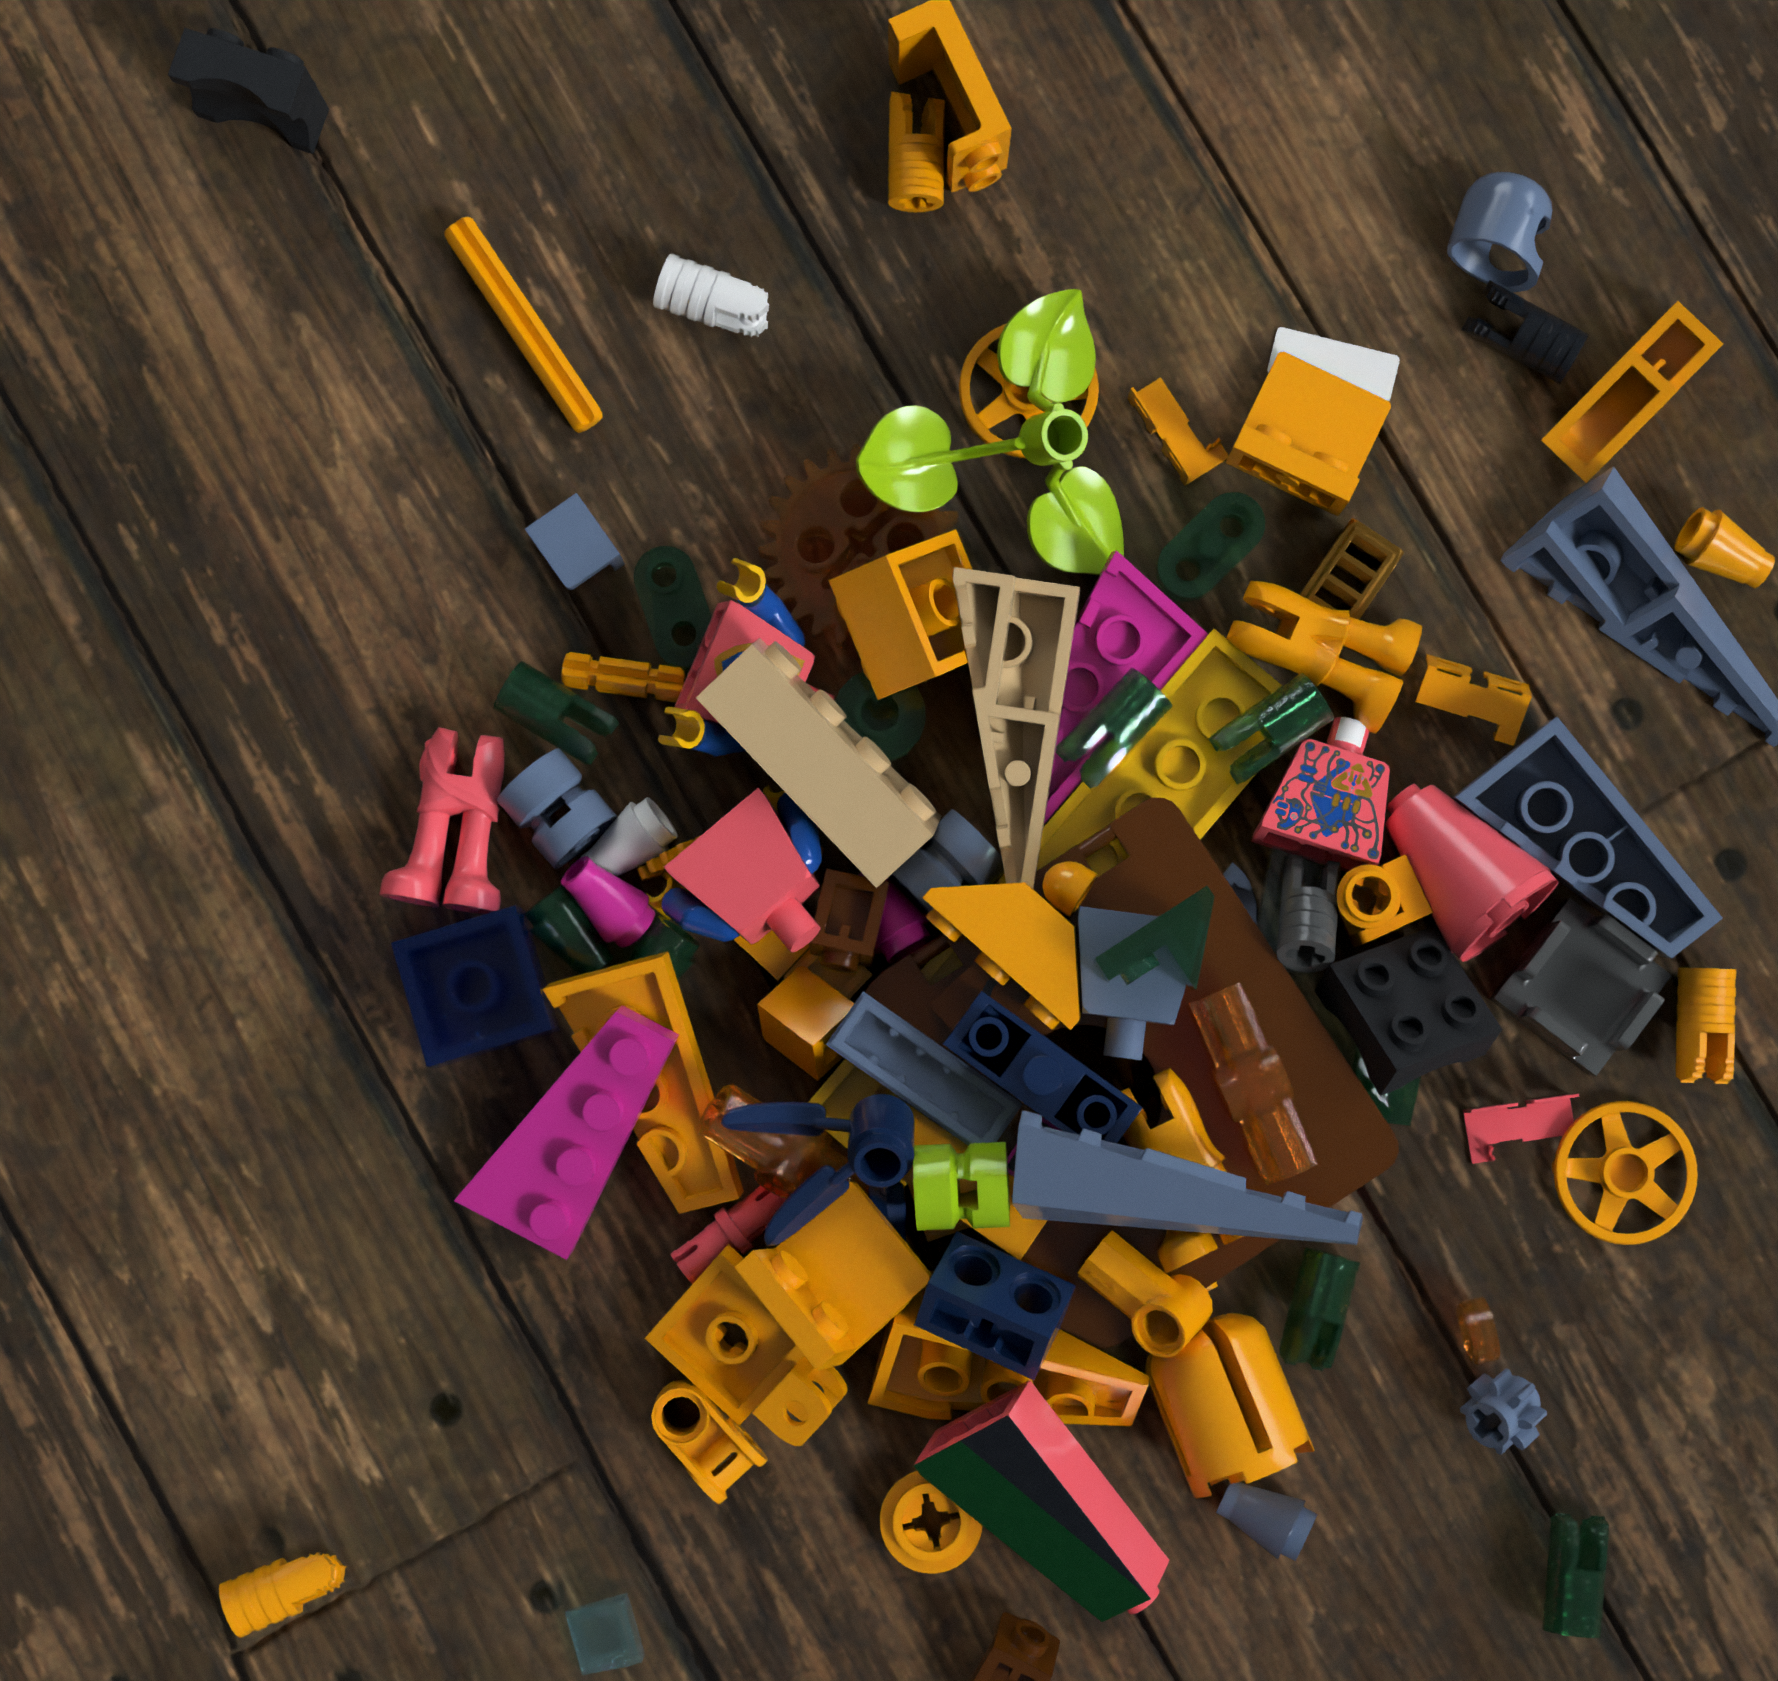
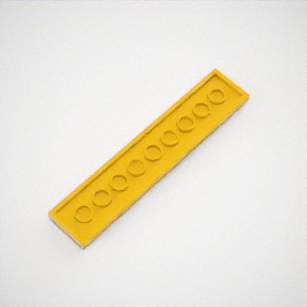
[808,628,1311,1187]

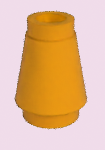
[1675,507,1775,589]
[1337,864,1401,929]

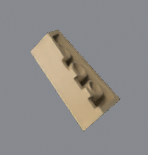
[696,638,941,888]

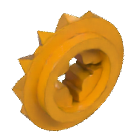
[880,1470,983,1574]

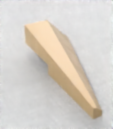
[953,567,1080,889]

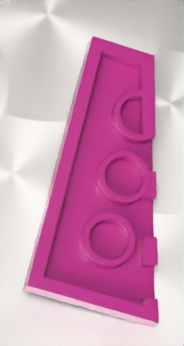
[1044,550,1209,824]
[454,1005,679,1260]

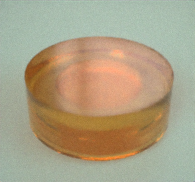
[1457,1297,1500,1365]

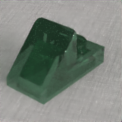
[1093,885,1215,991]

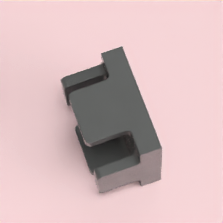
[1489,898,1672,1076]

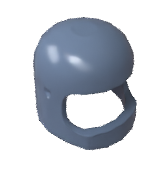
[1447,172,1553,292]

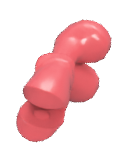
[379,727,505,915]

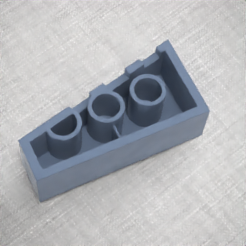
[1452,717,1723,959]

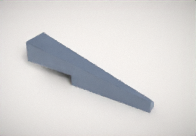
[1500,466,1778,747]
[1012,1111,1363,1245]

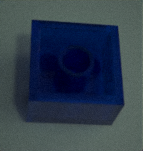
[391,905,560,1068]

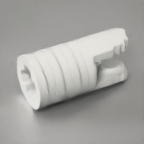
[653,253,769,337]

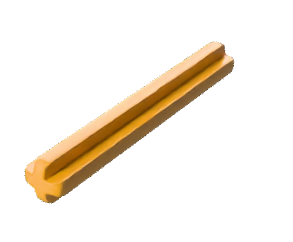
[444,216,603,433]

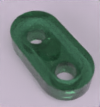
[1156,492,1265,602]
[634,546,712,670]

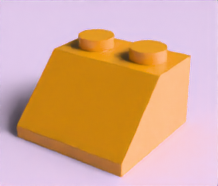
[828,529,973,700]

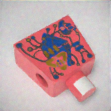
[1251,717,1390,872]

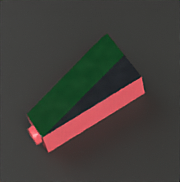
[913,1380,1170,1622]

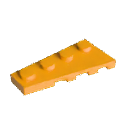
[542,951,744,1214]

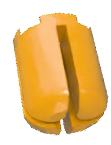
[1145,1313,1315,1499]

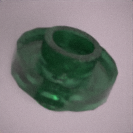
[835,672,926,762]

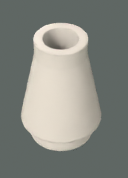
[581,797,678,877]

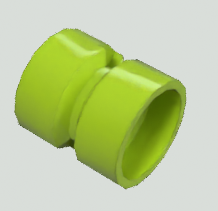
[913,1142,1010,1231]

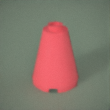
[1385,784,1559,962]

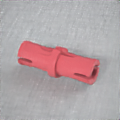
[670,1175,789,1284]

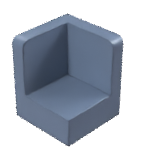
[525,493,625,590]

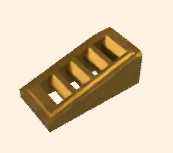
[1277,518,1404,628]

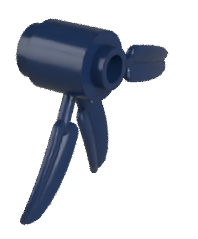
[721,1094,915,1246]

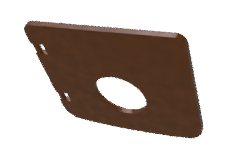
[865,798,1399,1349]

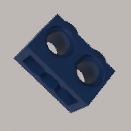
[914,1231,1076,1380]

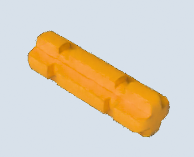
[561,652,686,702]

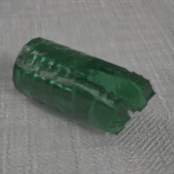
[493,661,619,765]
[1056,668,1173,789]
[1209,673,1334,784]
[1278,1247,1361,1371]
[1542,1513,1609,1638]

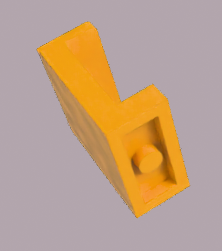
[888,0,1012,192]

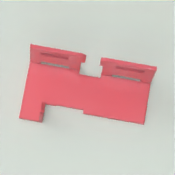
[1463,1094,1579,1164]

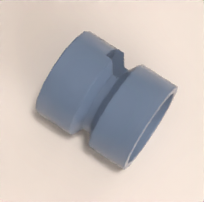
[497,748,617,869]
[891,809,1004,914]

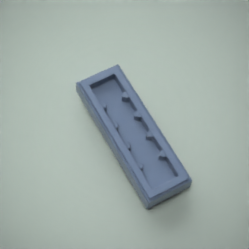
[826,991,1023,1146]

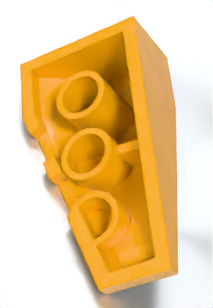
[867,1270,1149,1426]

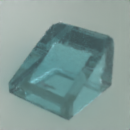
[565,1593,645,1675]

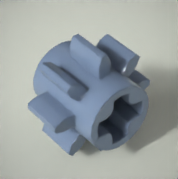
[1460,1368,1547,1455]

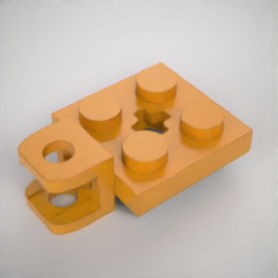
[645,1244,847,1446]

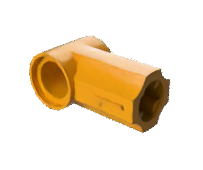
[1078,1230,1213,1358]

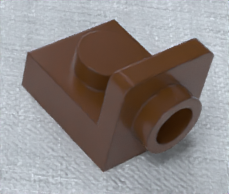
[809,868,889,973]
[970,1612,1060,1681]

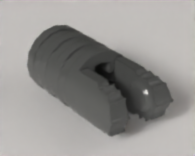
[1277,854,1341,972]

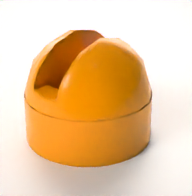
[1043,861,1098,918]

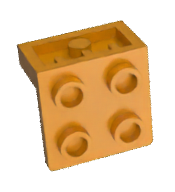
[1225,352,1391,516]
[734,1182,932,1371]

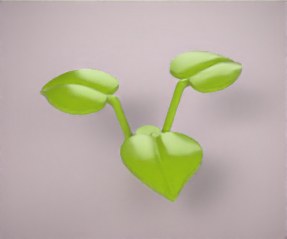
[856,289,1124,575]

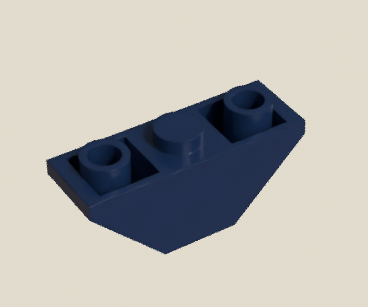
[943,991,1143,1144]

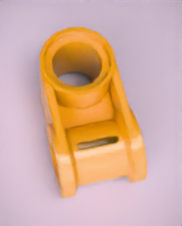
[651,1379,768,1504]

